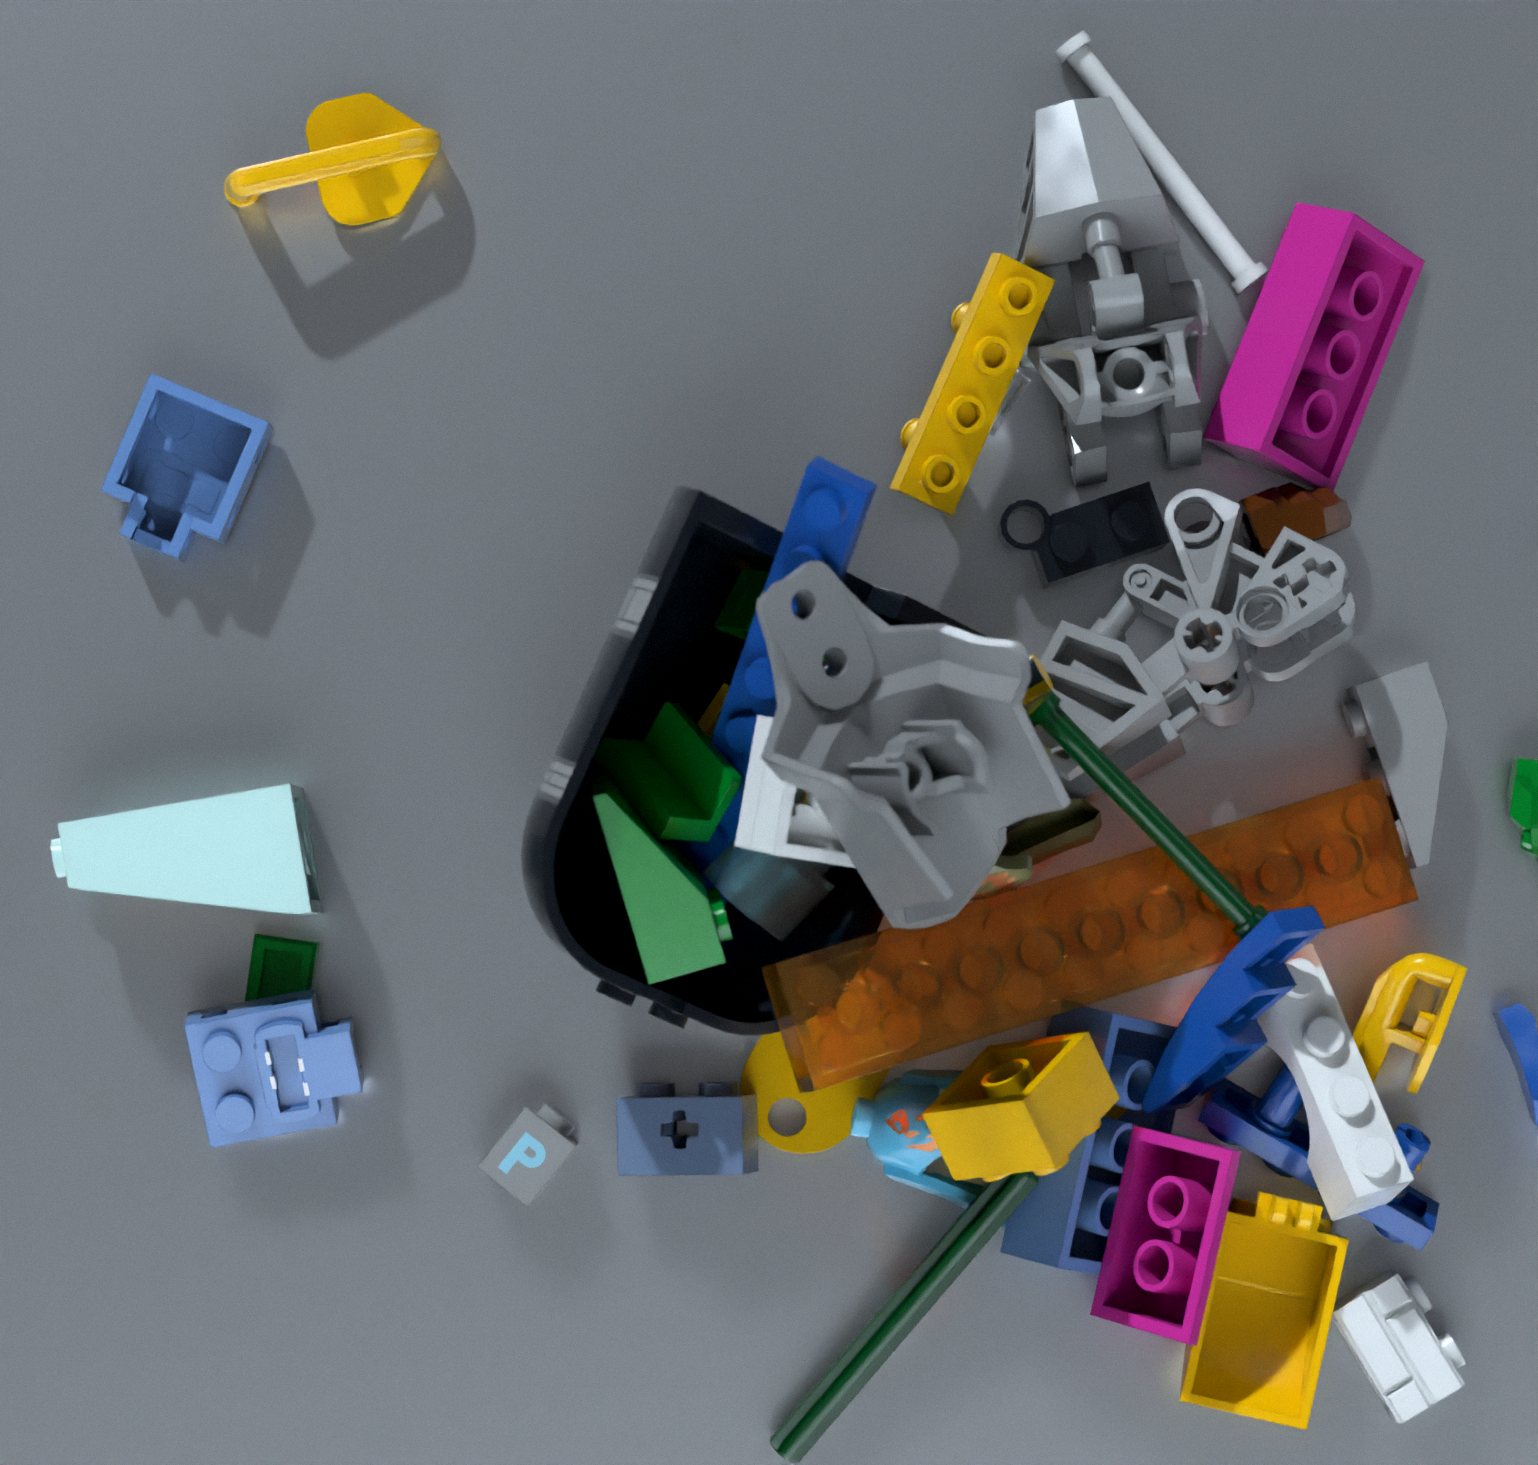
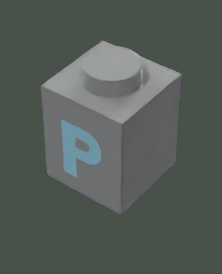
[477,1103,579,1208]

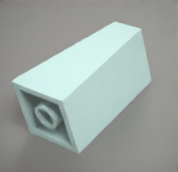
[51,783,324,915]

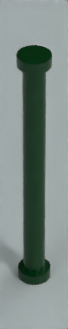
[1026,690,1269,941]

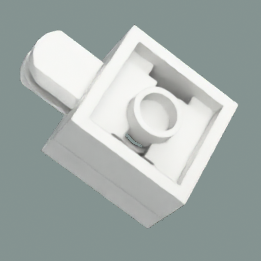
[734,661,856,868]

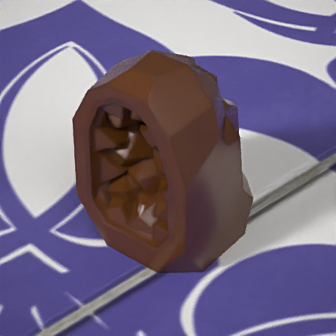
[1237,482,1352,558]

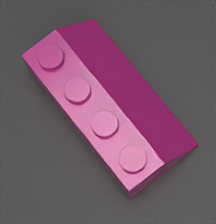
[1203,202,1425,491]

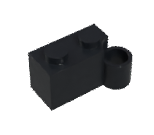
[997,481,1170,589]

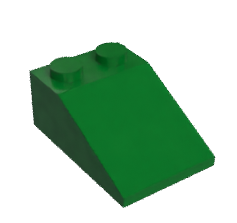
[590,767,733,985]

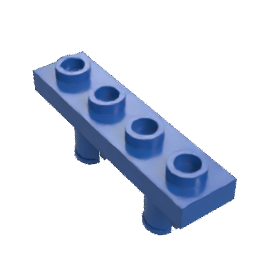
[1198,1063,1440,1251]

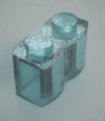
[703,838,835,942]

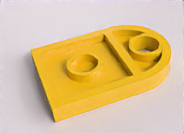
[740,972,925,1154]

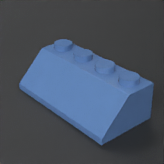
[1000,1000,1177,1275]

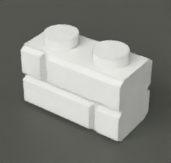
[1332,1269,1466,1424]

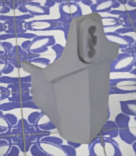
[756,561,1072,929]

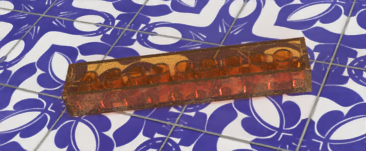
[761,776,1419,1093]

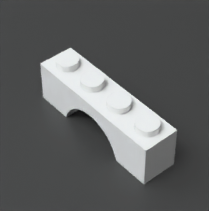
[1257,943,1414,1221]

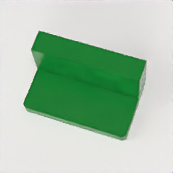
[594,702,742,842]

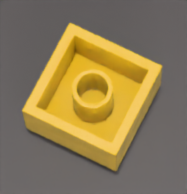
[922,1031,1120,1182]

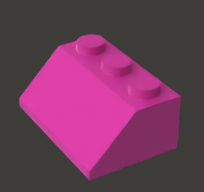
[1090,1125,1241,1345]

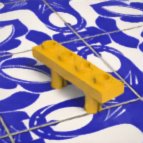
[889,252,1055,516]

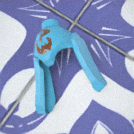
[850,1069,1005,1228]

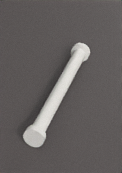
[1054,30,1269,294]

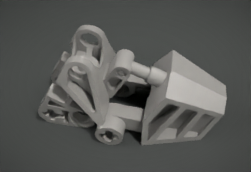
[1014,97,1209,487]
[1023,488,1358,803]

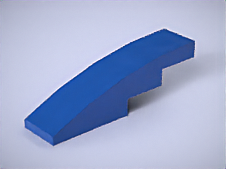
[1141,906,1325,1115]

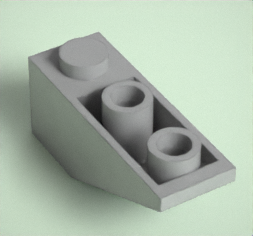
[1342,661,1449,869]

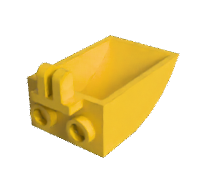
[1180,1191,1349,1430]

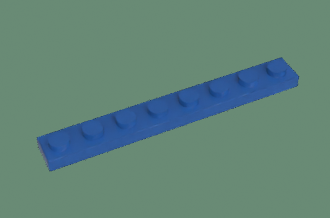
[675,456,877,906]

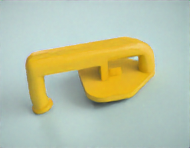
[224,93,442,226]
[1352,952,1467,1171]

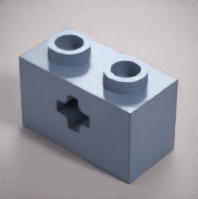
[616,1082,759,1176]

